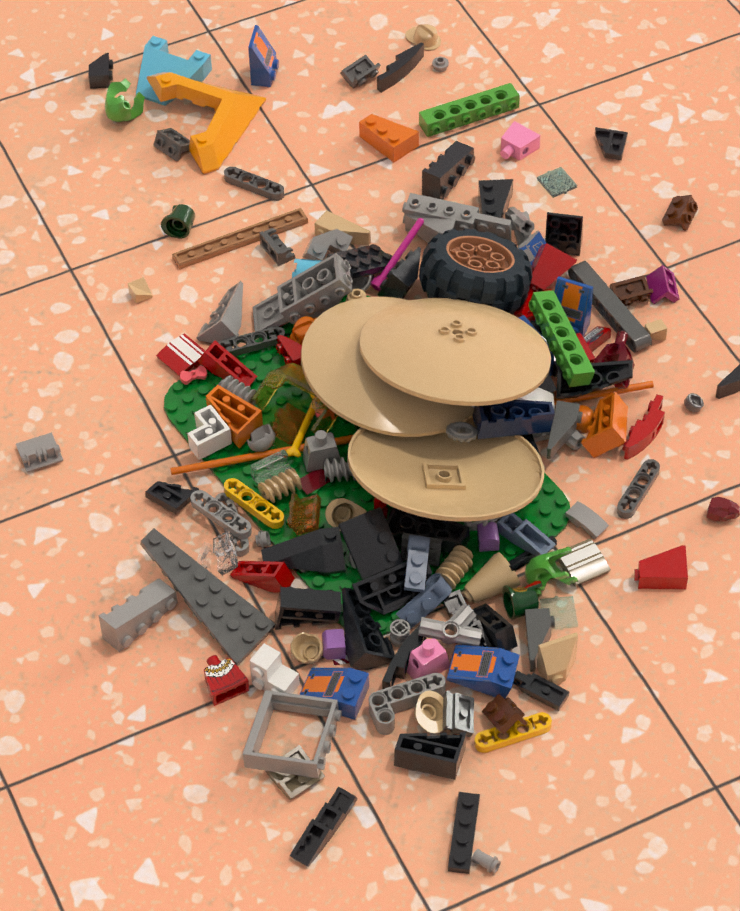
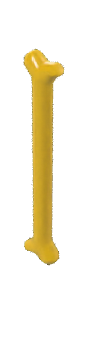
[285,392,321,457]

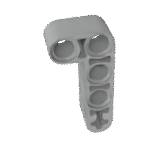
[369,673,446,735]

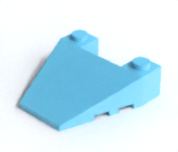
[136,36,212,106]

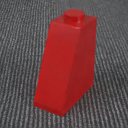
[530,243,577,292]
[634,545,688,590]

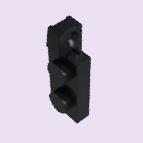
[513,670,569,711]

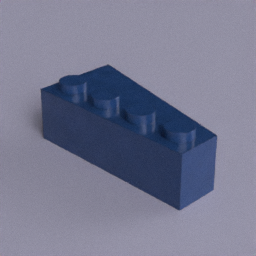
[472,400,555,439]

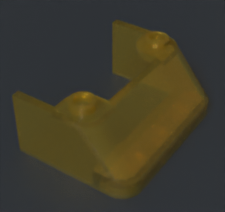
[252,363,338,435]

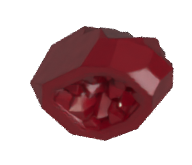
[706,497,740,522]

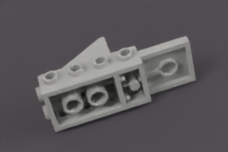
[402,193,511,243]
[253,253,353,332]

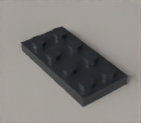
[327,244,399,279]

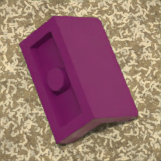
[646,265,680,304]

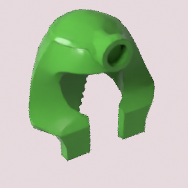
[105,78,145,122]
[525,547,578,597]

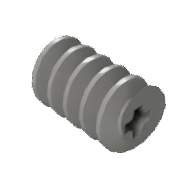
[218,375,257,406]
[324,457,356,483]

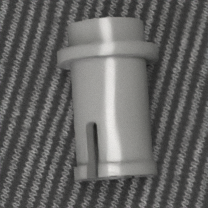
[471,849,501,873]

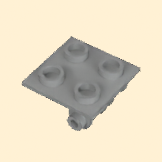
[16,432,63,472]

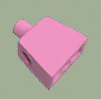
[500,121,540,160]
[407,638,450,679]

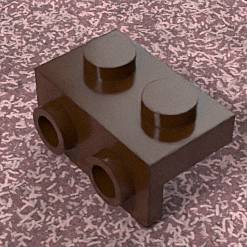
[662,195,698,231]
[609,275,653,306]
[482,694,528,735]

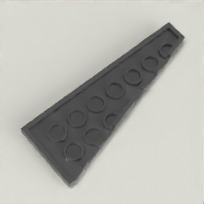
[140,528,276,666]

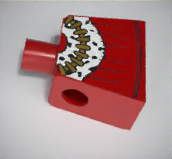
[204,655,249,706]

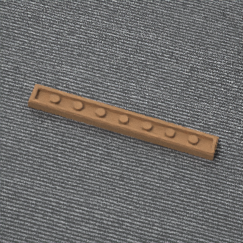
[172,208,308,270]

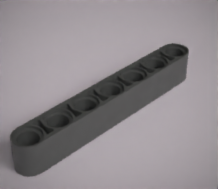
[568,261,652,352]

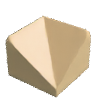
[128,277,153,304]
[644,319,667,340]

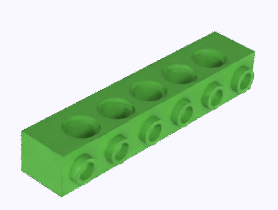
[419,83,520,137]
[529,290,595,387]

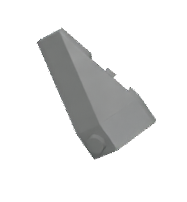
[197,281,243,343]

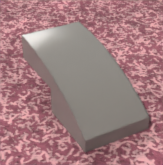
[565,501,609,539]

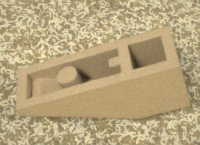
[314,210,371,246]

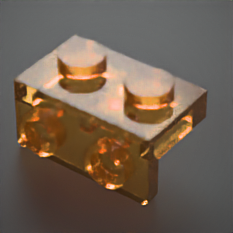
[270,403,306,446]
[287,493,321,535]

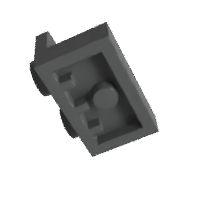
[154,128,190,161]

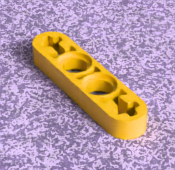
[224,478,284,529]
[474,712,552,753]

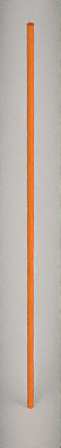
[170,381,654,475]

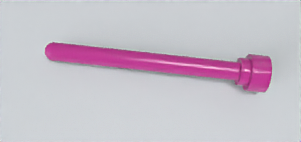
[370,218,424,292]

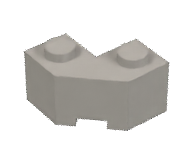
[302,229,353,260]

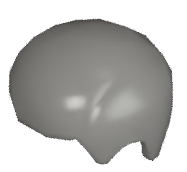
[247,424,275,452]

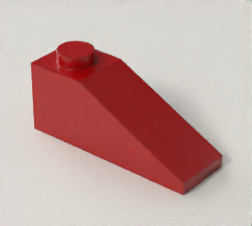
[197,340,257,387]
[230,561,295,593]

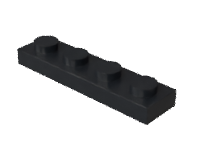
[448,792,480,874]

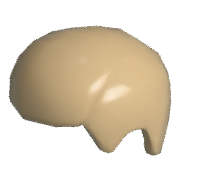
[290,632,323,664]

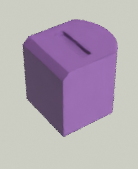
[477,522,499,552]
[322,629,346,660]

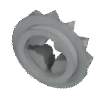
[446,422,477,443]

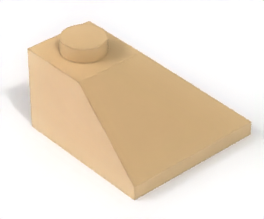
[537,632,578,685]

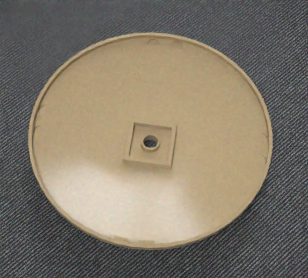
[301,297,474,437]
[360,298,551,406]
[347,416,545,522]

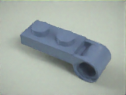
[404,535,430,593]
[396,573,452,630]

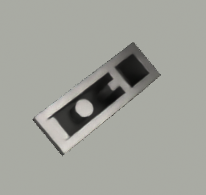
[547,400,583,459]
[525,608,555,672]

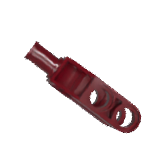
[594,331,635,390]

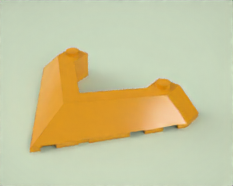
[147,72,266,174]

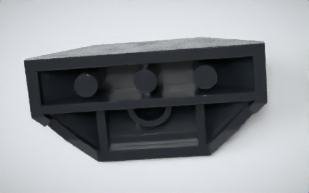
[352,561,432,615]

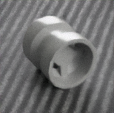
[390,619,410,647]

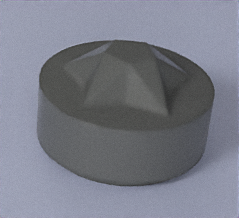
[684,393,704,412]

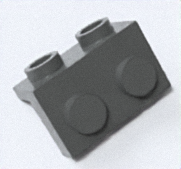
[340,54,381,88]

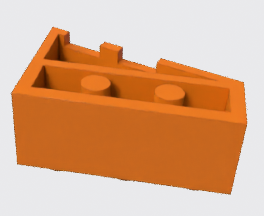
[359,114,419,163]
[206,385,263,448]
[581,392,628,458]

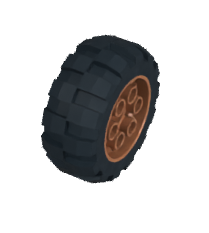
[419,228,532,314]

